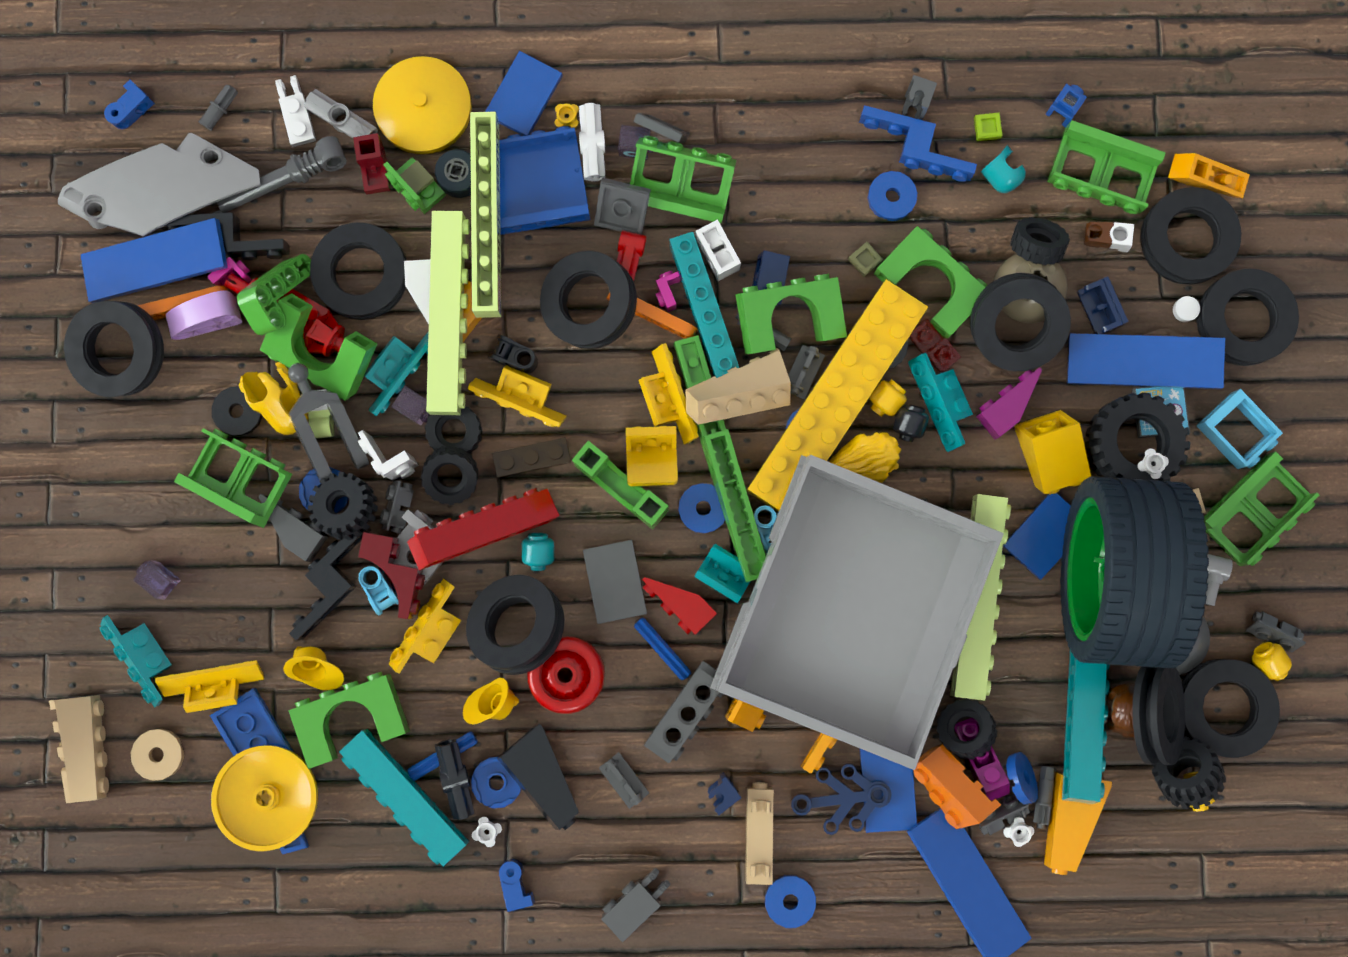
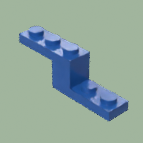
[859,105,977,182]

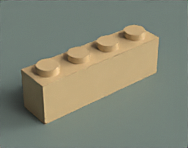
[686,348,791,425]
[49,695,109,803]

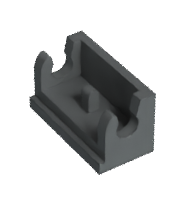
[902,75,937,120]

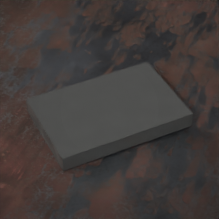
[583,540,647,624]

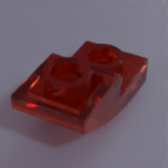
[909,319,961,373]

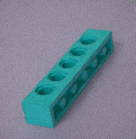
[669,232,740,378]

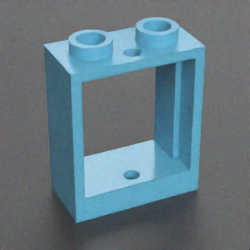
[1196,389,1283,469]

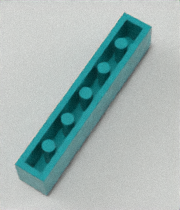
[1062,651,1110,804]
[339,729,470,867]

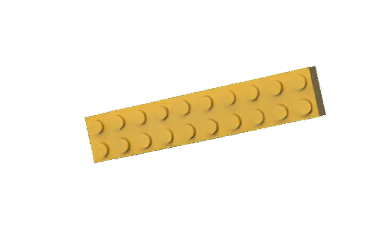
[746,279,928,512]

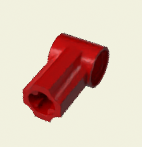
[617,230,647,282]

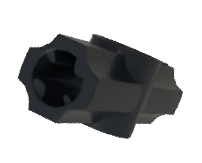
[435,739,475,820]

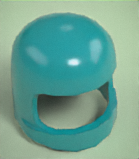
[981,145,1026,193]

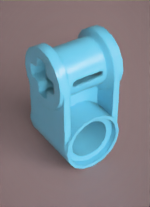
[753,505,777,555]
[359,566,399,615]

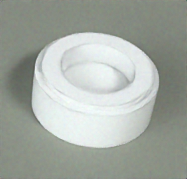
[1173,296,1200,322]

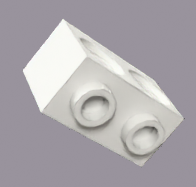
[695,220,741,281]

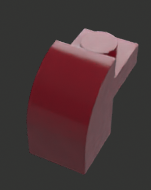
[353,133,391,195]

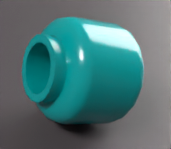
[522,532,554,571]

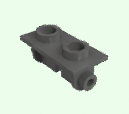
[788,345,825,400]
[379,481,414,534]
[1246,611,1306,653]
[599,752,649,809]
[979,794,1030,836]

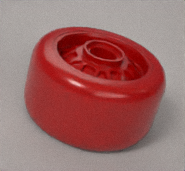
[527,636,605,714]

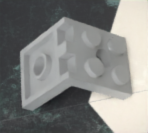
[394,510,443,592]

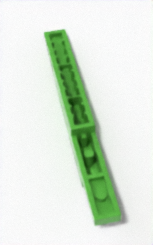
[673,335,766,582]

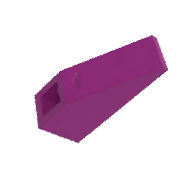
[976,368,1042,440]
[954,718,1010,801]

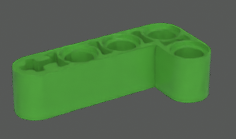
[237,254,311,335]

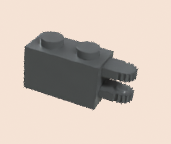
[601,868,671,943]

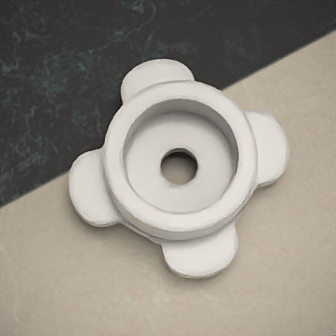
[1138,449,1169,479]
[472,817,502,847]
[1003,817,1034,847]

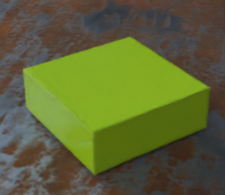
[974,112,1003,141]

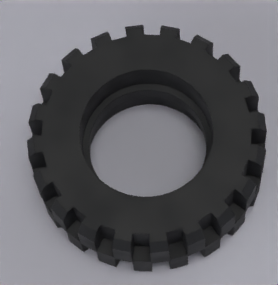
[1085,392,1191,481]

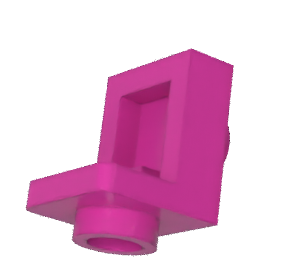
[207,257,252,286]
[655,271,681,313]

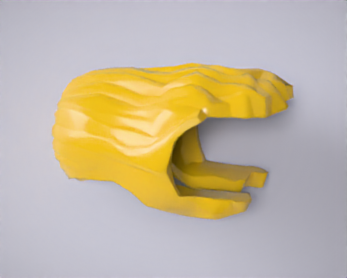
[239,362,309,435]
[829,432,901,483]

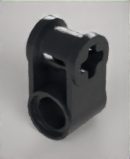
[488,334,538,374]

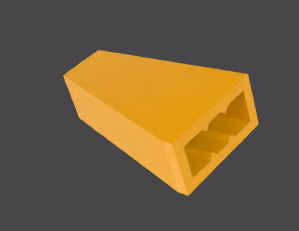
[1044,772,1112,875]

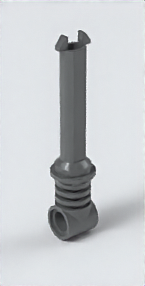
[211,136,347,213]

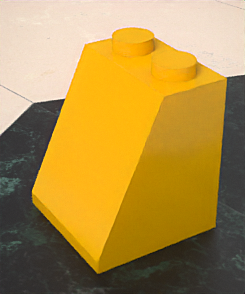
[1014,410,1091,494]

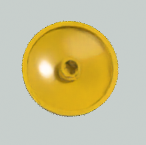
[373,56,472,154]
[211,745,318,851]

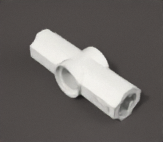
[579,103,606,182]

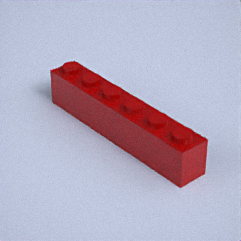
[407,488,559,571]

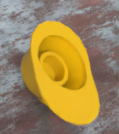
[283,646,344,690]
[463,678,519,725]

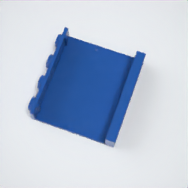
[499,126,590,235]

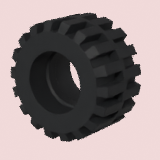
[1152,737,1226,810]

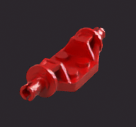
[224,273,345,357]

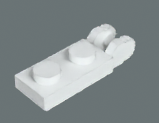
[275,75,316,147]

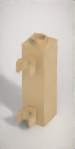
[745,782,774,885]

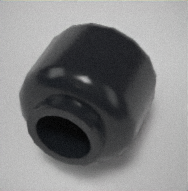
[893,404,929,442]

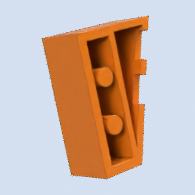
[913,744,1001,829]

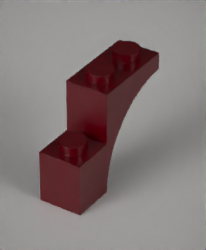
[358,532,425,619]

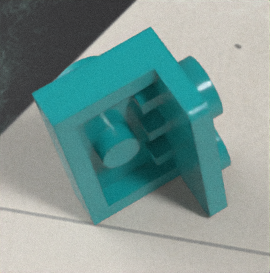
[694,544,750,603]

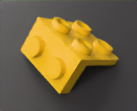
[626,426,678,486]

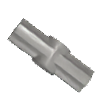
[304,89,378,138]

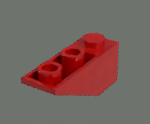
[642,577,717,635]

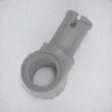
[1206,554,1233,606]

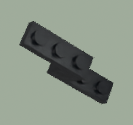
[160,212,290,260]
[289,528,371,641]

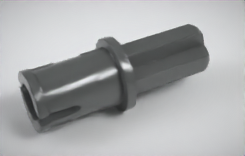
[198,85,238,131]

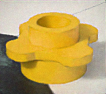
[555,104,579,128]

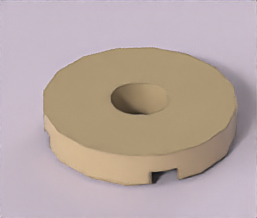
[131,729,184,781]

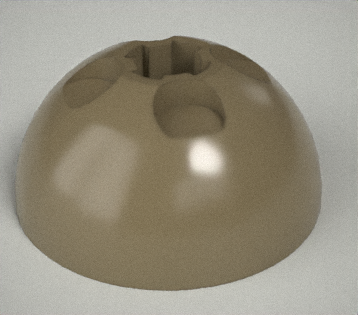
[994,254,1068,324]

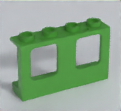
[1047,120,1166,214]
[630,136,737,224]
[174,428,292,528]
[1204,452,1319,566]

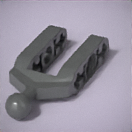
[288,363,369,481]

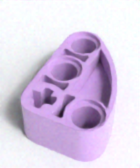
[165,291,242,340]

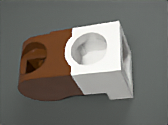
[1084,222,1134,252]

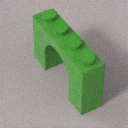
[874,226,987,340]
[735,274,847,354]
[260,293,377,401]
[572,440,669,530]
[288,672,410,769]

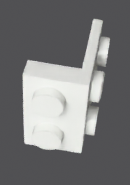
[358,430,419,481]

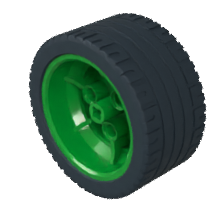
[1060,476,1209,668]

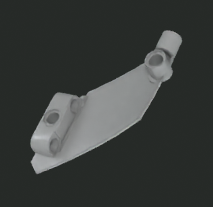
[58,133,261,236]

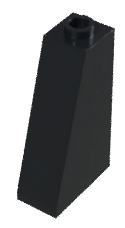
[497,724,579,830]

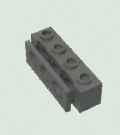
[644,661,723,763]

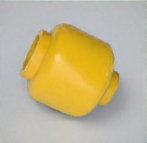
[869,379,907,417]
[1252,642,1292,681]

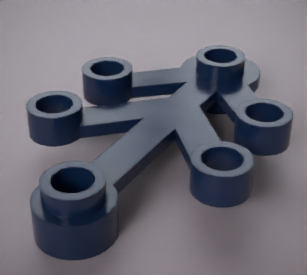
[791,763,891,835]

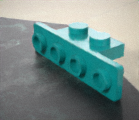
[364,332,429,416]
[908,353,973,452]
[100,615,172,707]

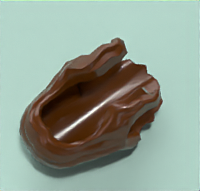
[1106,683,1135,738]

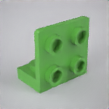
[383,157,446,214]

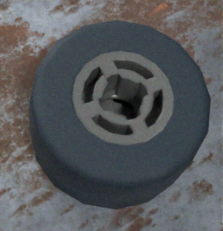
[435,149,471,198]

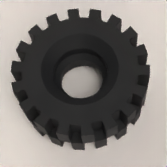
[308,472,378,540]

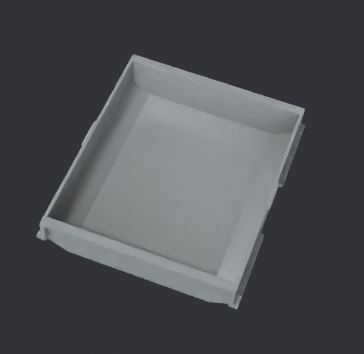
[710,455,1004,770]

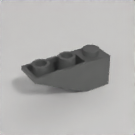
[258,494,328,562]

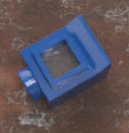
[1046,84,1087,128]

